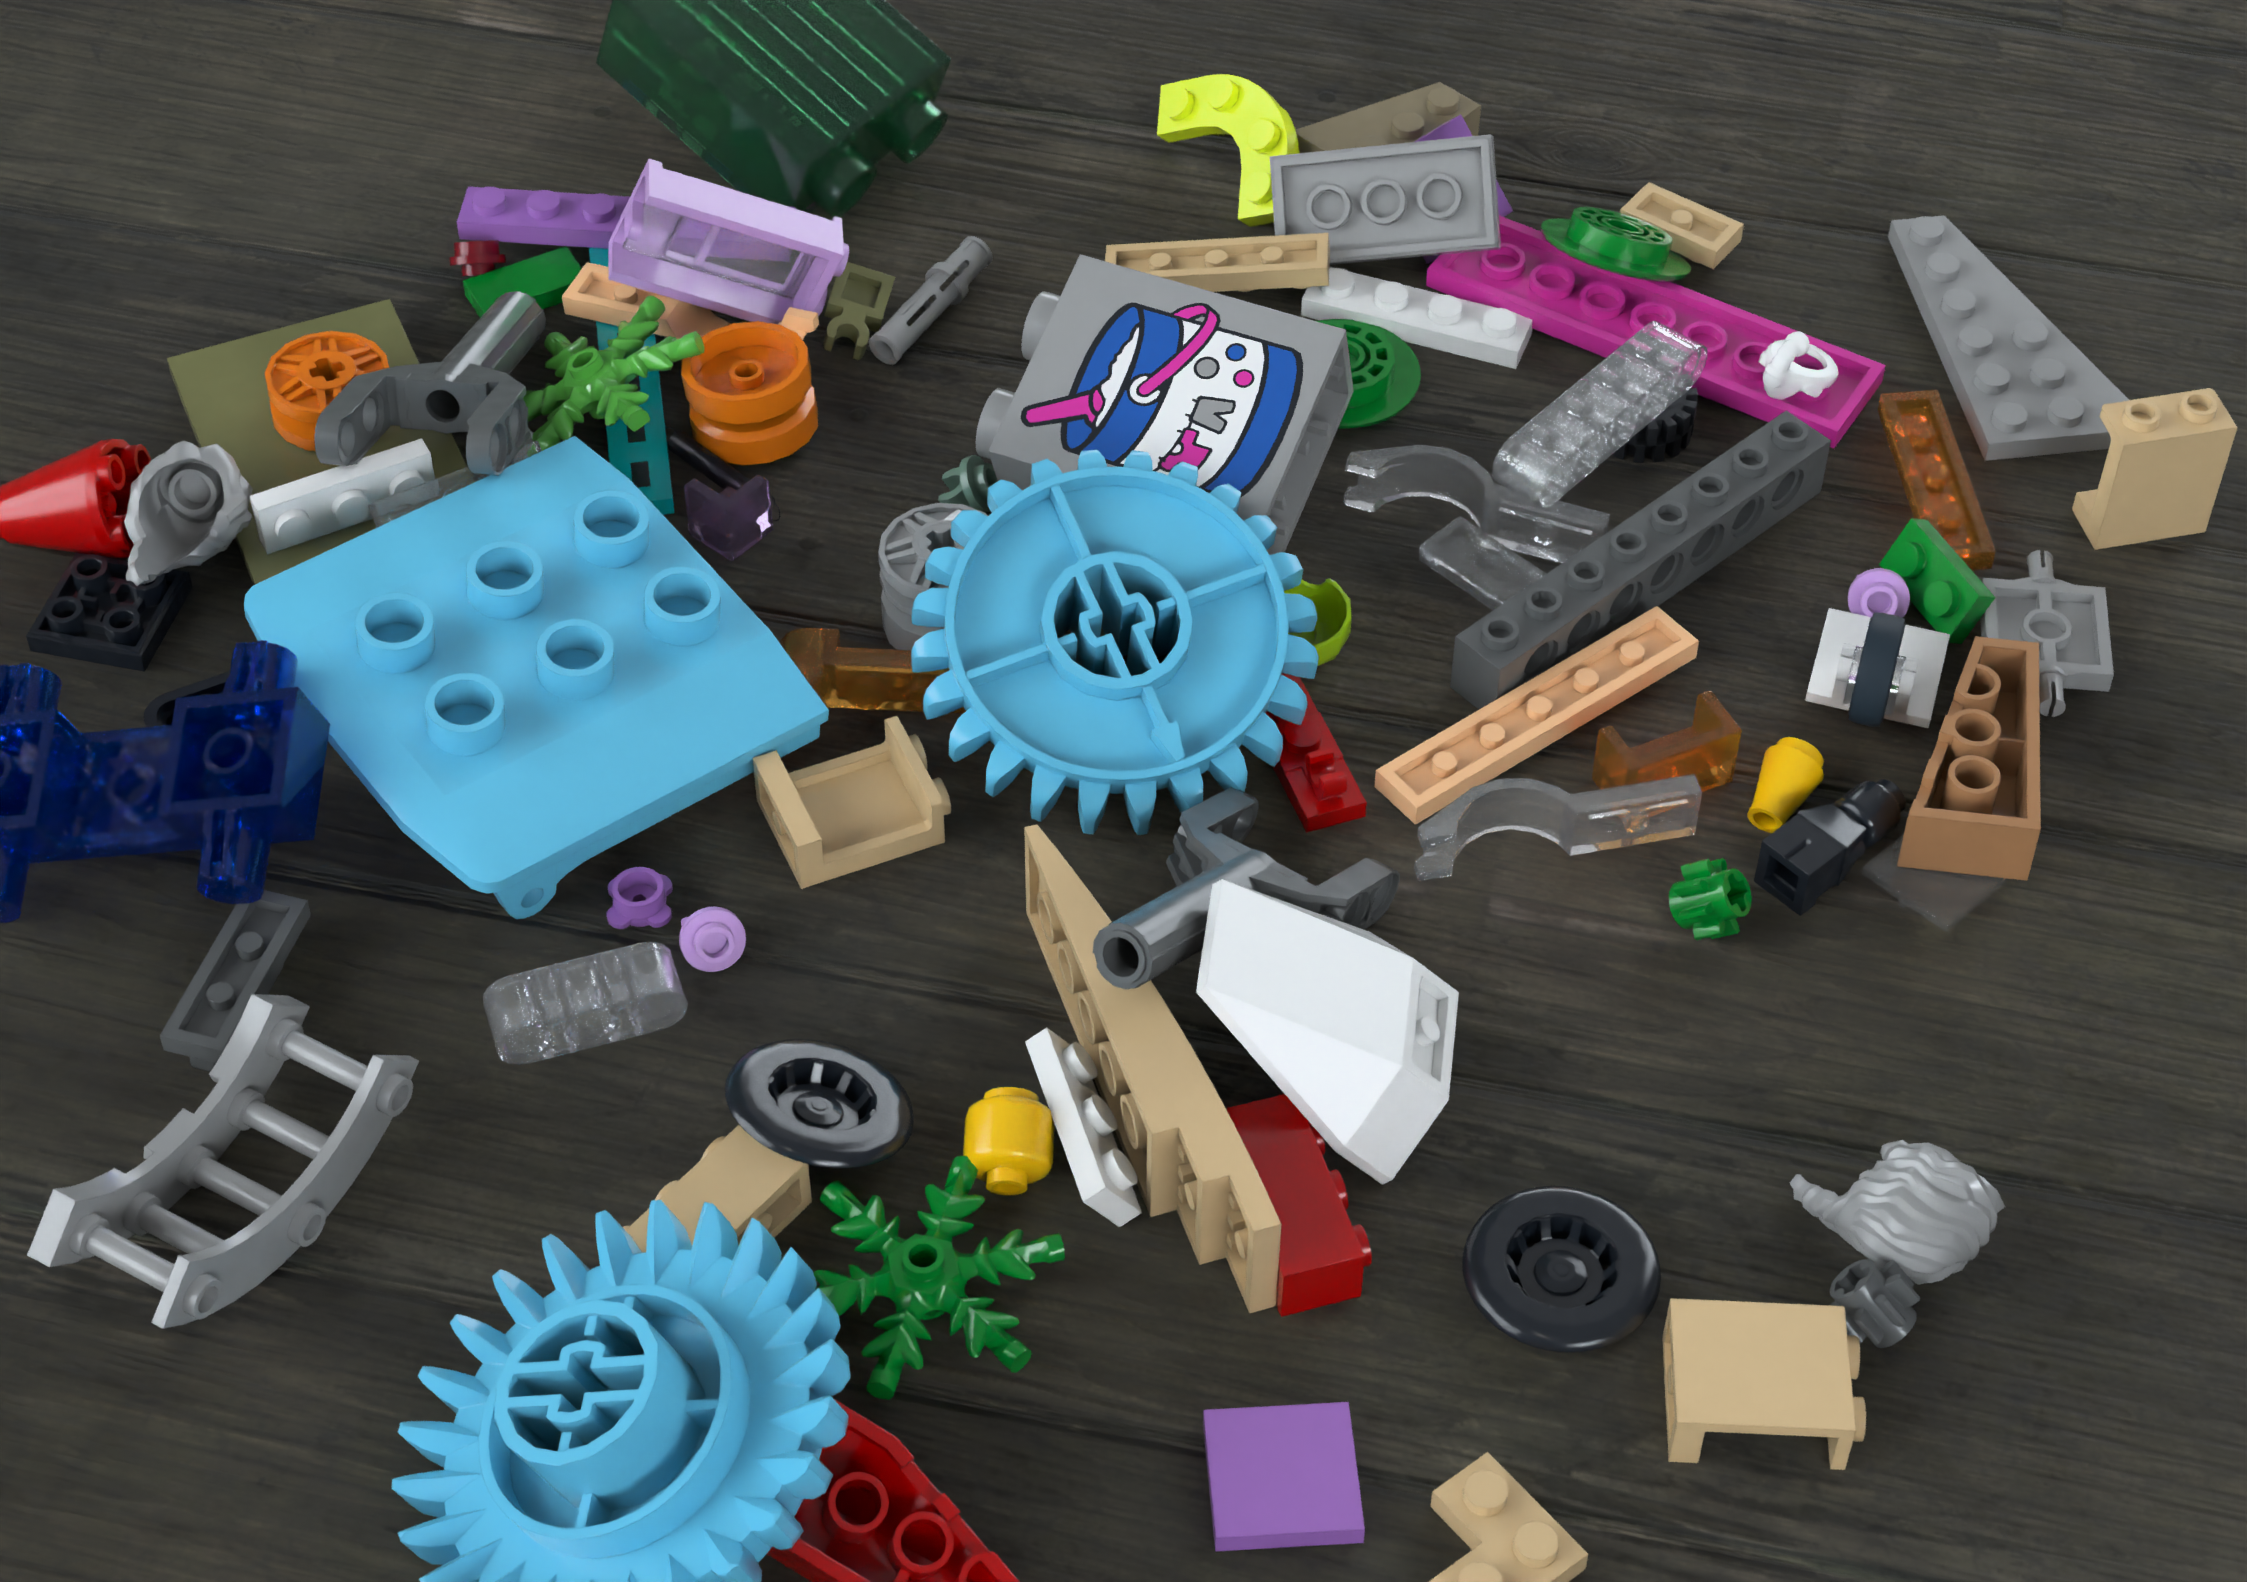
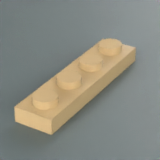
[1105,233,1330,292]

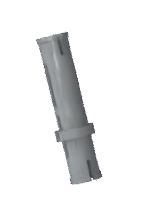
[869,236,993,365]

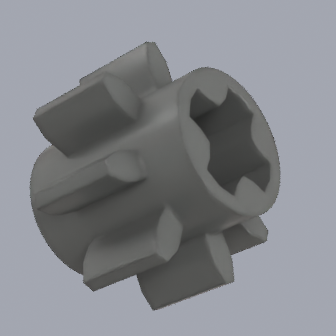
[1829,1259,1920,1348]

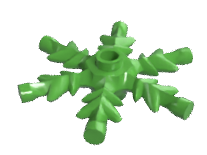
[523,296,705,458]

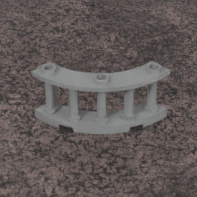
[27,994,419,1329]

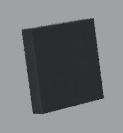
[26,552,193,672]

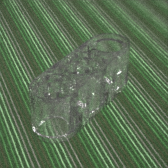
[483,942,688,1065]

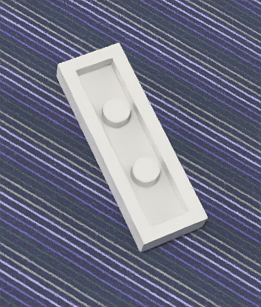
[250,438,438,554]
[1025,1027,1142,1227]

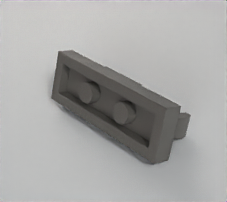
[160,886,311,1072]

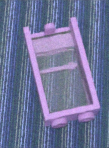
[608,159,849,324]

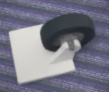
[1805,608,1950,728]

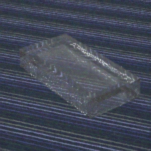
[1419,516,1546,610]

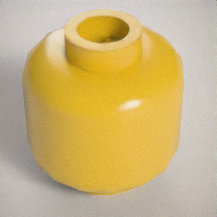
[963,1087,1055,1195]

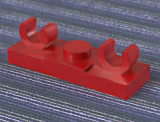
[1266,673,1367,833]

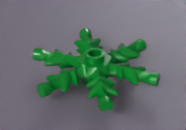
[813,1156,1065,1400]

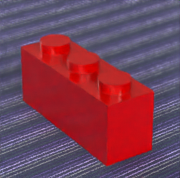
[1226,1094,1372,1317]

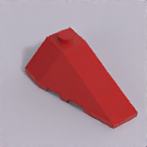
[767,1398,1020,1582]

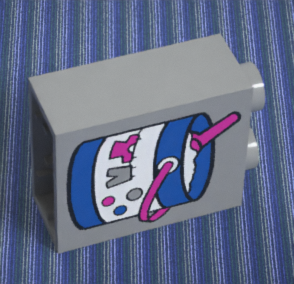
[976,254,1354,555]

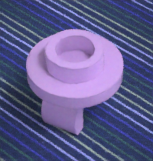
[1848,568,1910,618]
[679,907,746,972]

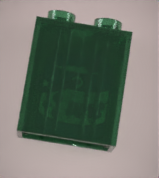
[596,0,951,217]

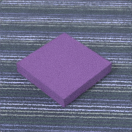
[1203,1402,1365,1551]

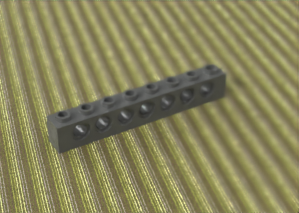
[1450,411,1831,709]

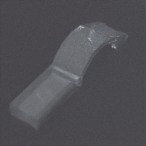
[1343,445,1610,563]
[1414,774,1702,881]

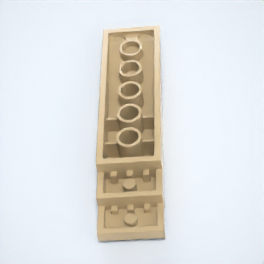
[1025,824,1281,1313]

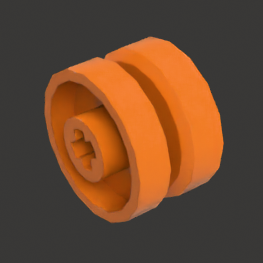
[681,321,818,465]

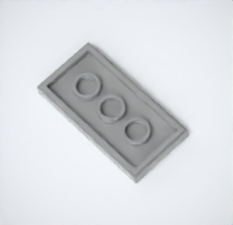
[1270,134,1501,265]

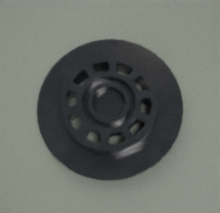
[725,1039,914,1168]
[1462,1186,1661,1352]

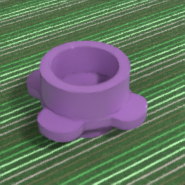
[606,867,673,929]

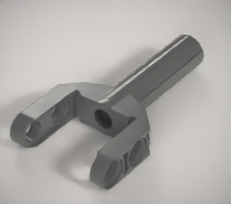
[314,291,546,476]
[1093,787,1400,989]

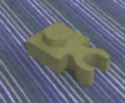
[823,262,895,360]

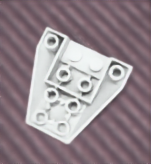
[1196,879,1459,1185]

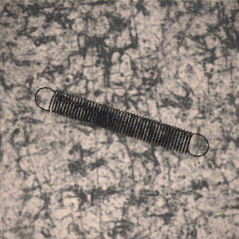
[665,426,780,521]

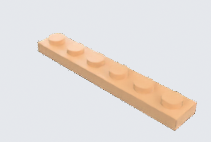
[1374,606,1699,825]

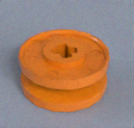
[265,331,389,451]

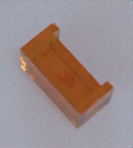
[1592,690,1742,821]

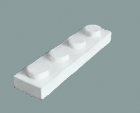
[1301,267,1532,369]

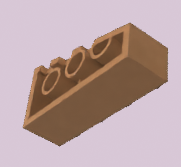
[1897,636,2041,881]

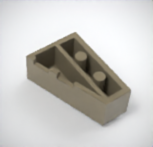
[1296,82,1481,153]

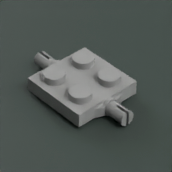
[1980,550,2114,717]

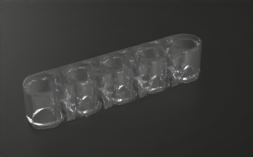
[1492,321,1708,507]

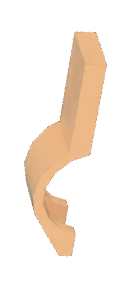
[562,262,819,340]

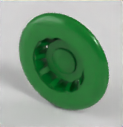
[1541,207,1691,282]
[1317,319,1421,429]

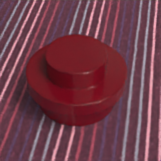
[449,240,506,276]

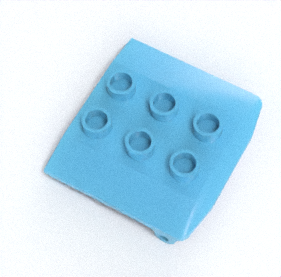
[244,436,829,919]

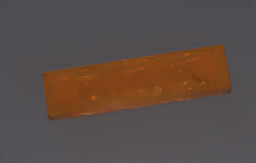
[1877,390,1996,570]

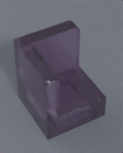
[684,475,773,561]

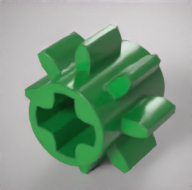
[1669,858,1752,940]

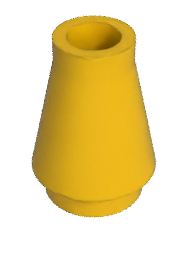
[1747,737,1824,833]

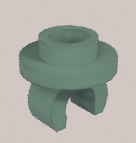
[938,455,998,513]

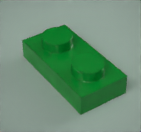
[1879,518,1996,644]

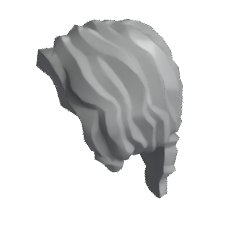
[124,440,253,586]
[1790,1140,2005,1285]

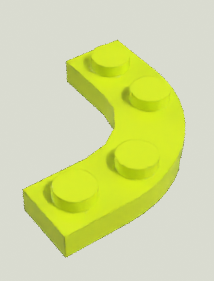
[1157,74,1299,227]

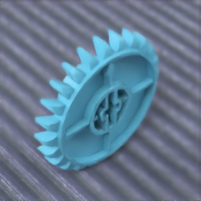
[911,450,1319,835]
[392,1200,851,1582]

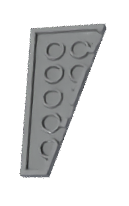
[1888,216,2129,461]

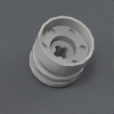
[878,503,988,659]

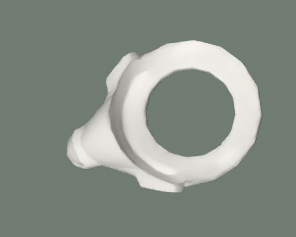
[1758,331,1838,400]

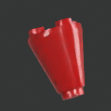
[0,439,151,558]

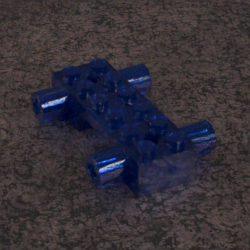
[0,640,330,923]

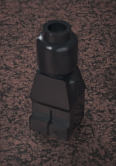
[1754,779,1906,916]

